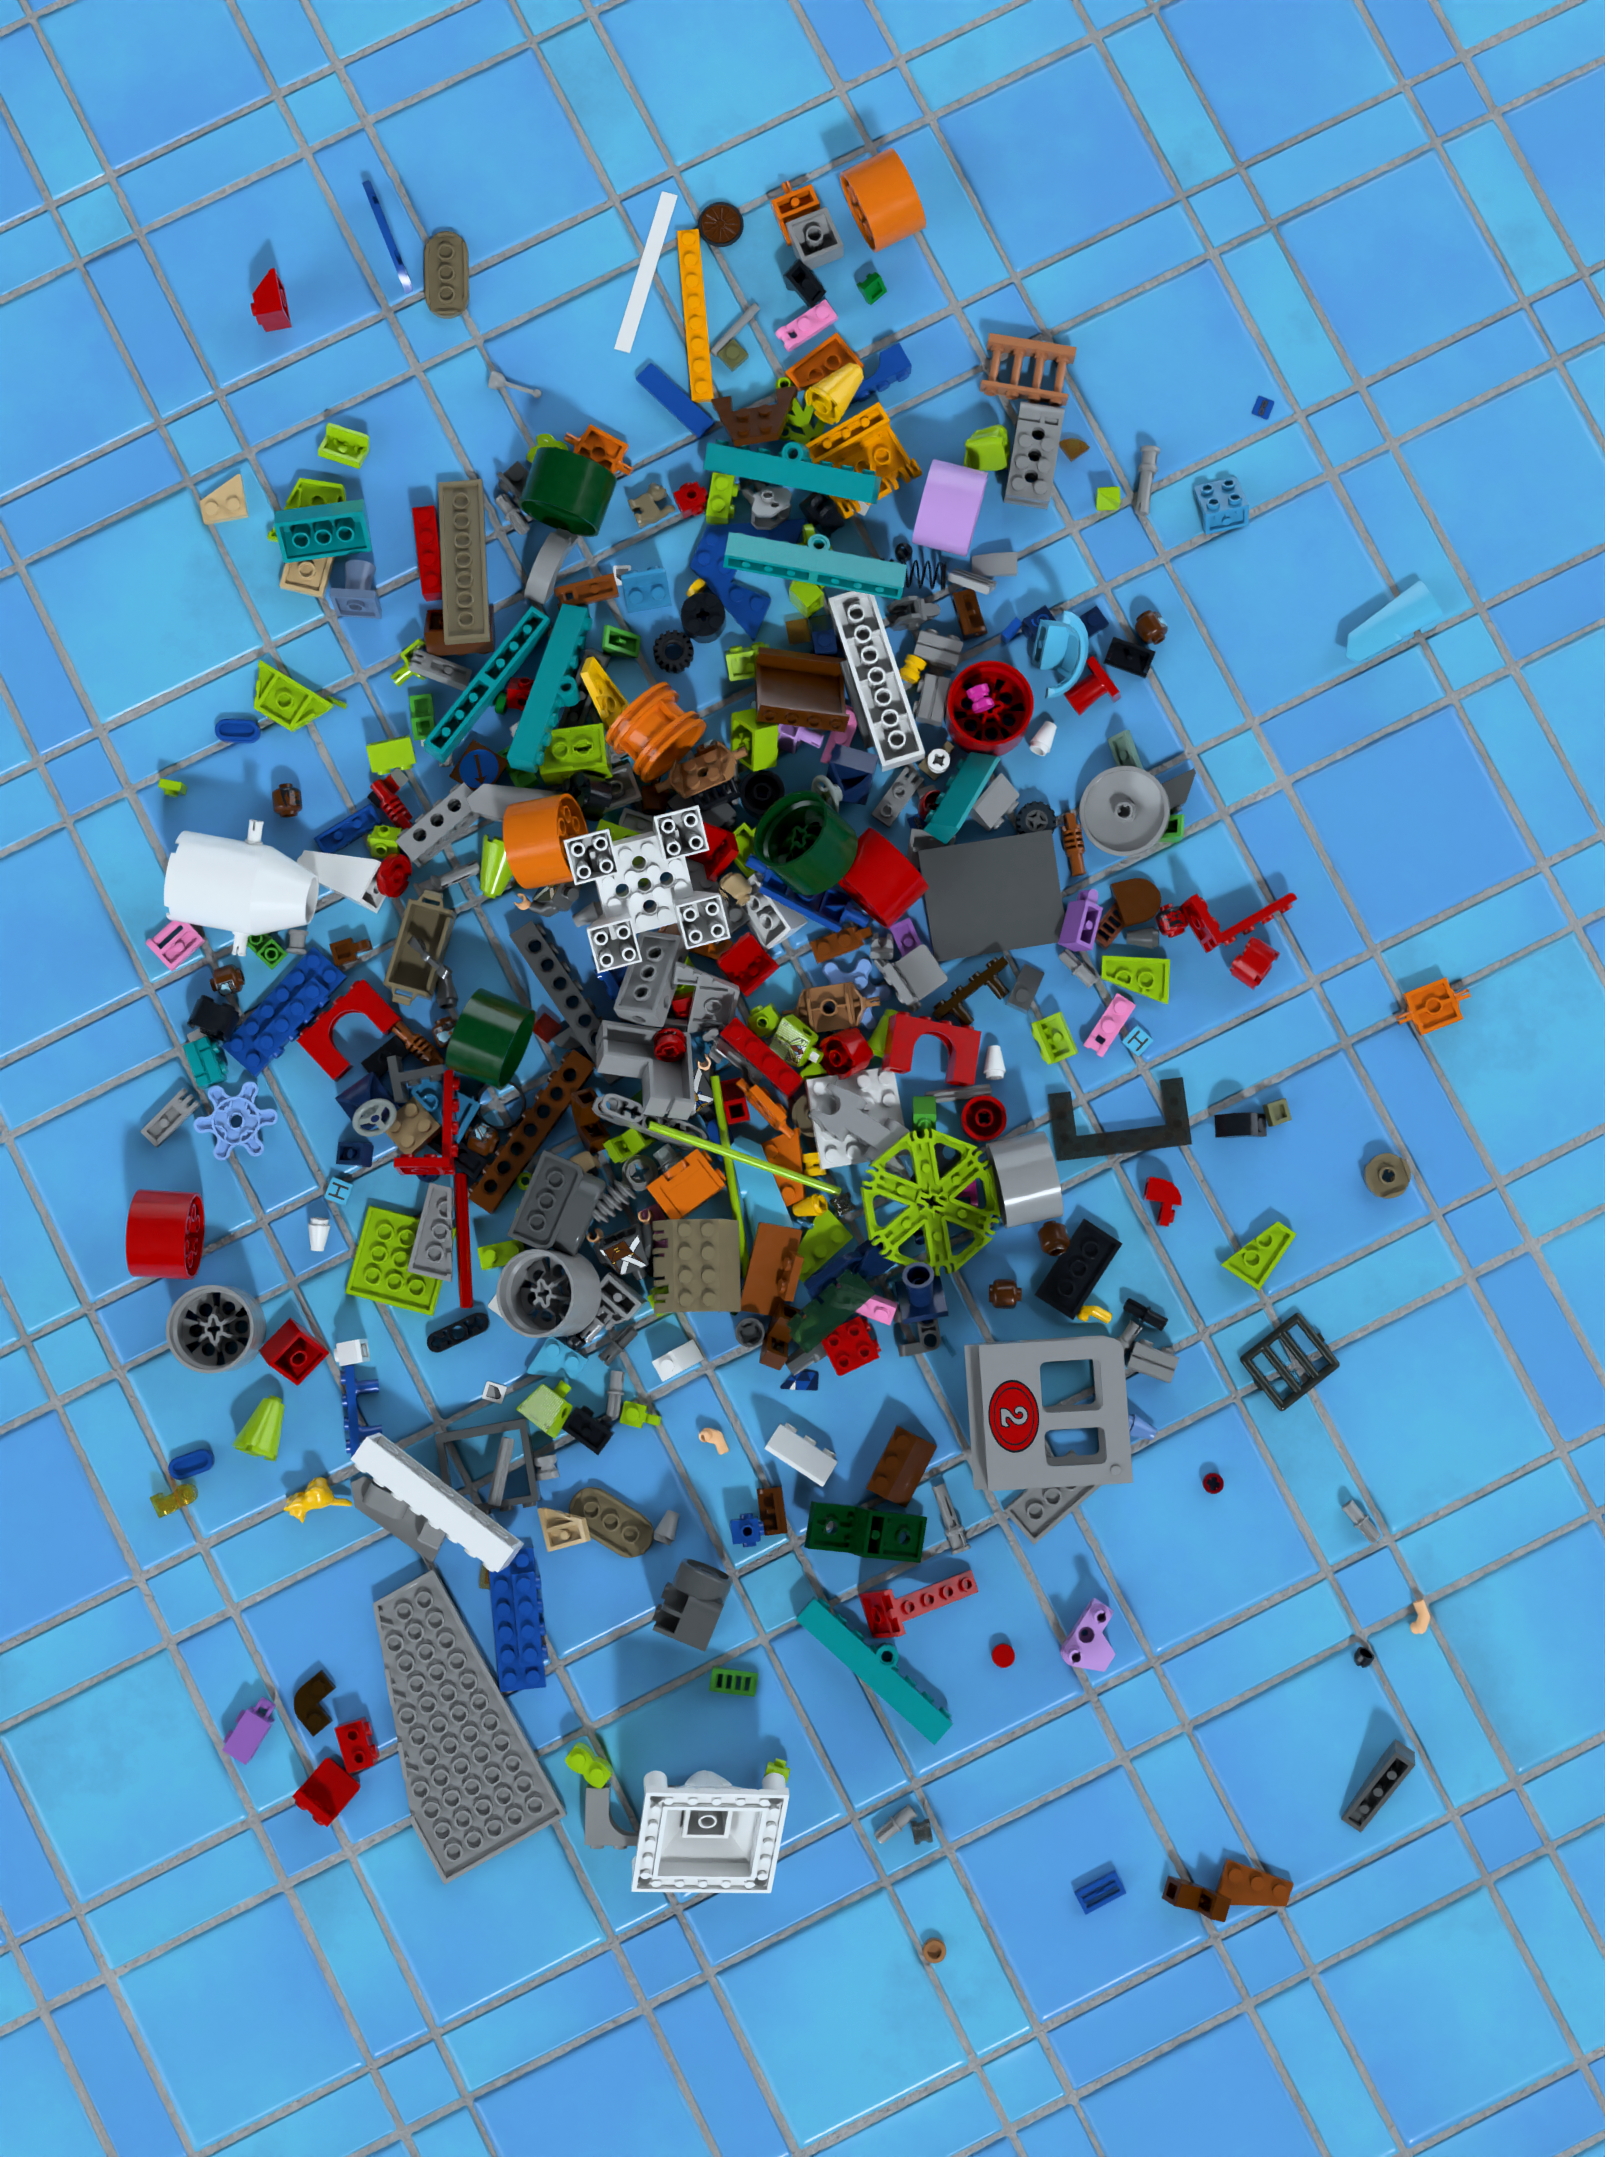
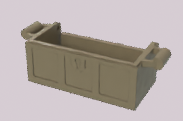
[383,889,457,1006]

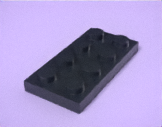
[1034,1219,1123,1320]

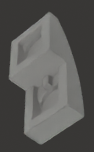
[971,552,1017,579]

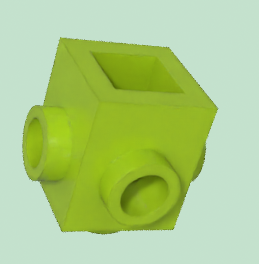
[367,825,402,859]
[747,1002,782,1038]

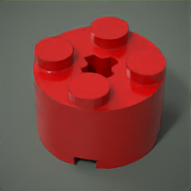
[1229,936,1280,990]
[819,1027,873,1080]
[960,1095,1007,1143]

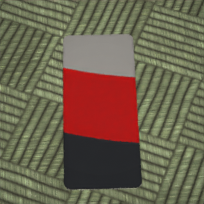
[367,768,409,809]

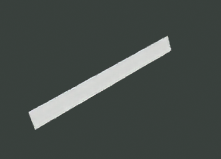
[614,191,678,353]

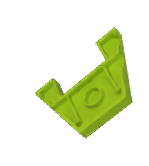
[267,478,347,543]

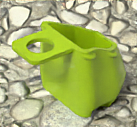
[963,424,1010,471]

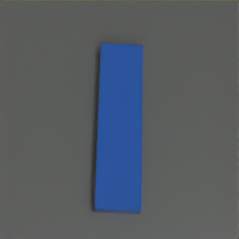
[636,363,715,440]

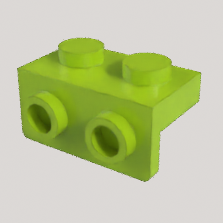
[318,423,370,469]
[1031,1012,1078,1065]

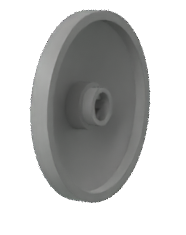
[1079,766,1170,856]

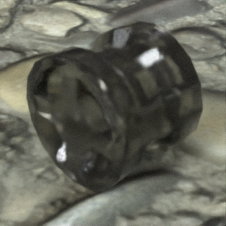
[829,1192,857,1218]
[911,1818,933,1845]

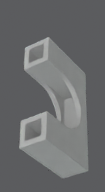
[584,1784,680,1850]

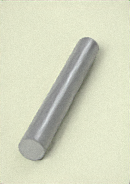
[710,303,760,357]

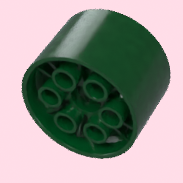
[518,447,617,537]
[753,790,858,895]
[446,988,536,1090]

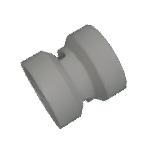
[534,1454,560,1481]

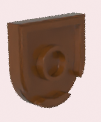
[1110,878,1161,927]

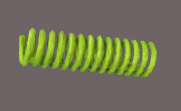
[326,695,347,709]

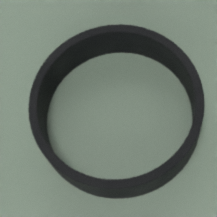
[475,1081,526,1130]

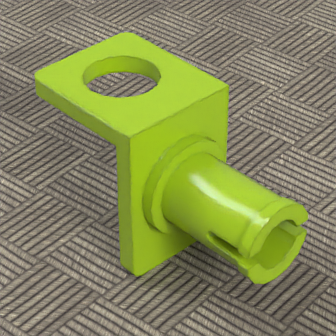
[390,638,426,687]

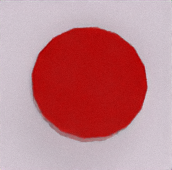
[377,853,412,898]

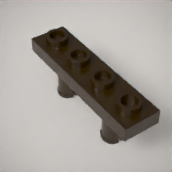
[932,956,1010,1025]

